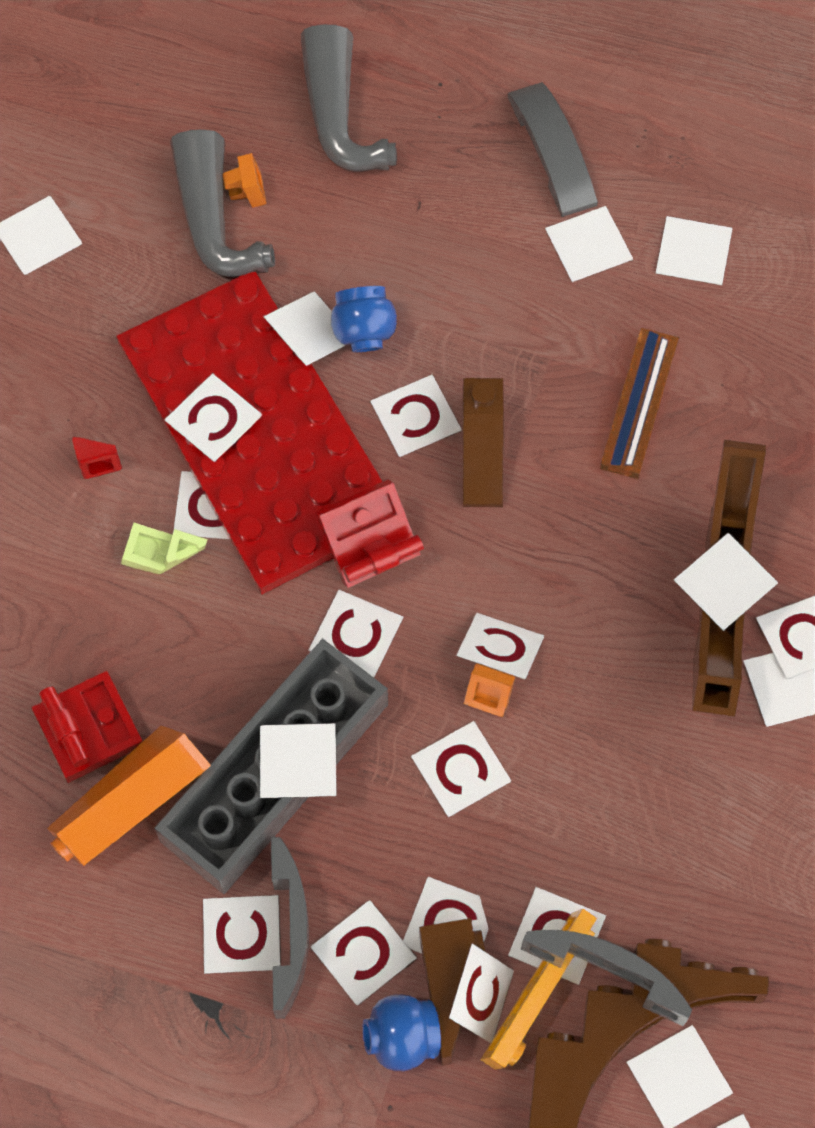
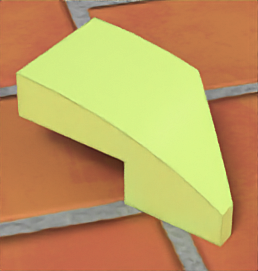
[121,523,208,574]

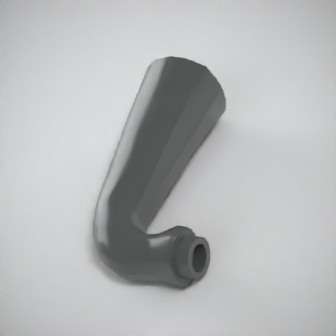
[301,24,397,172]
[170,130,275,277]

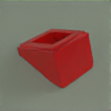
[72,437,122,479]

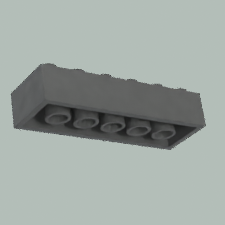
[154,638,388,895]

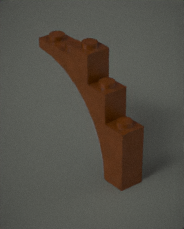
[692,440,766,717]
[528,939,769,1128]

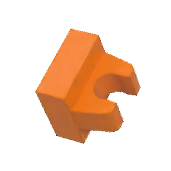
[223,153,267,208]
[464,663,515,718]

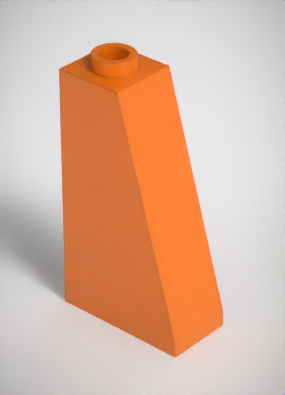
[47,725,211,866]

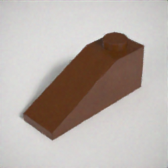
[463,378,504,507]
[419,918,485,1066]

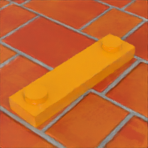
[480,909,597,1070]

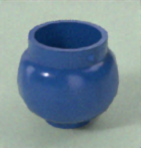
[331,286,397,353]
[362,994,441,1071]

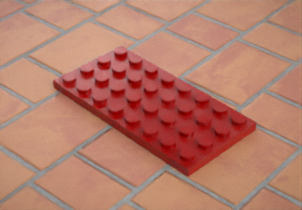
[116,271,383,595]

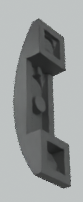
[508,82,598,217]
[271,837,309,1019]
[521,930,692,1026]

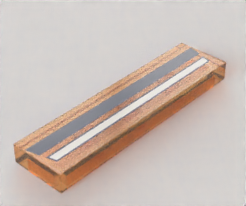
[600,328,679,479]

